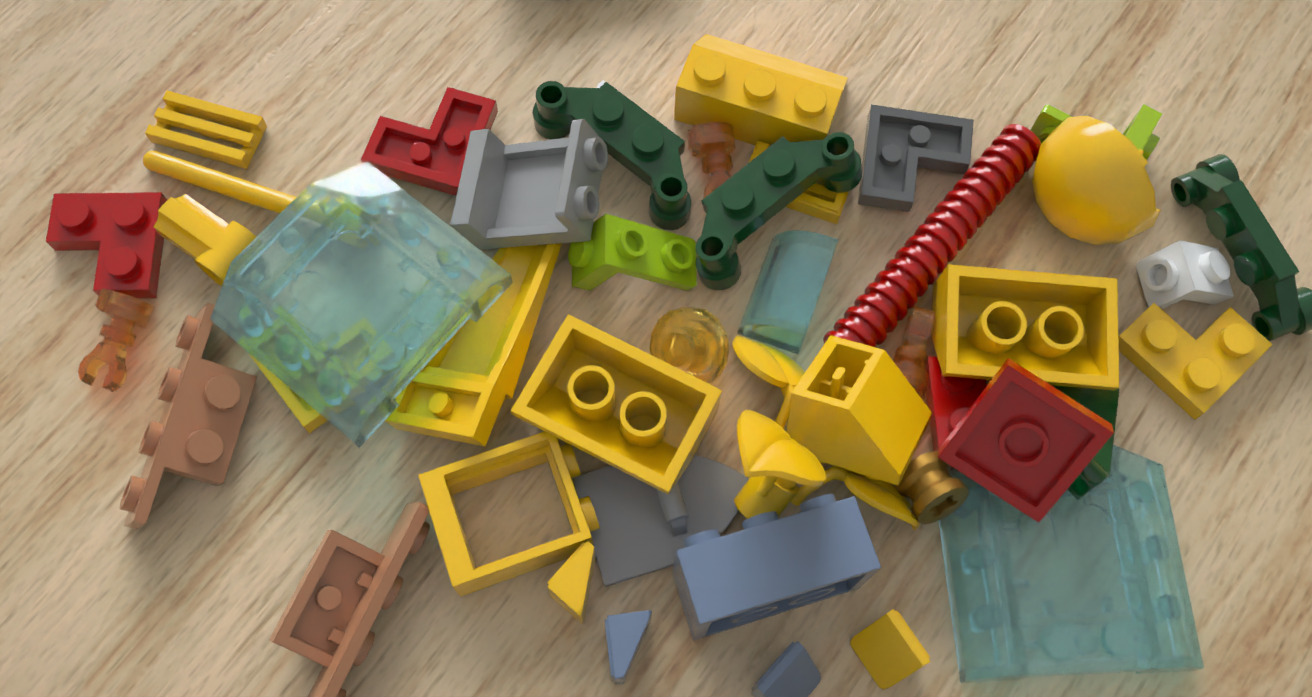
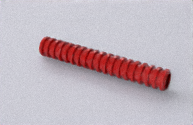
[823,124,1041,348]

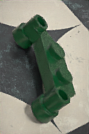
[533,81,691,230]
[696,132,862,290]
[1171,154,1312,341]

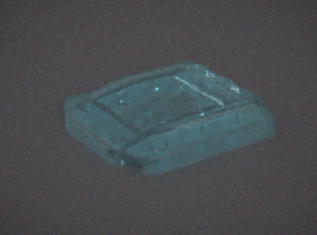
[210,162,513,448]
[938,445,1204,683]

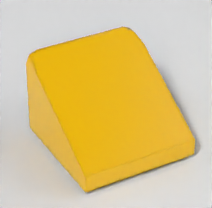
[547,541,596,624]
[850,609,931,690]

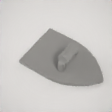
[572,455,748,587]

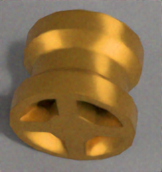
[894,451,969,524]

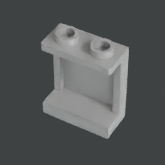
[450,119,608,250]

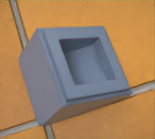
[605,610,652,685]
[751,641,821,697]

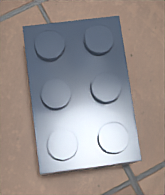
[672,494,881,641]

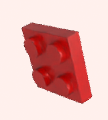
[938,358,1114,523]

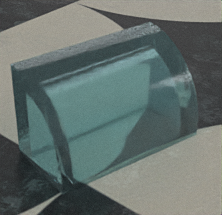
[737,230,839,354]

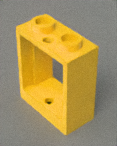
[418,431,600,597]

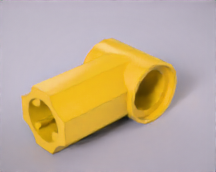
[154,194,270,293]

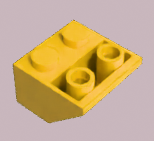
[787,335,932,485]

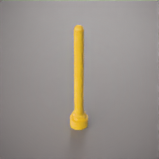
[143,150,380,253]

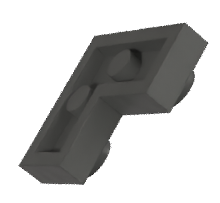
[858,104,974,212]

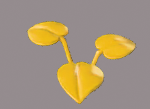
[732,336,921,530]

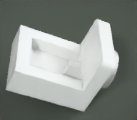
[1136,240,1234,309]

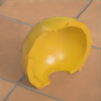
[1032,116,1161,245]

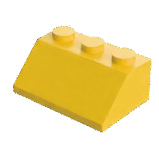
[674,34,848,145]
[931,264,1119,391]
[511,314,722,495]

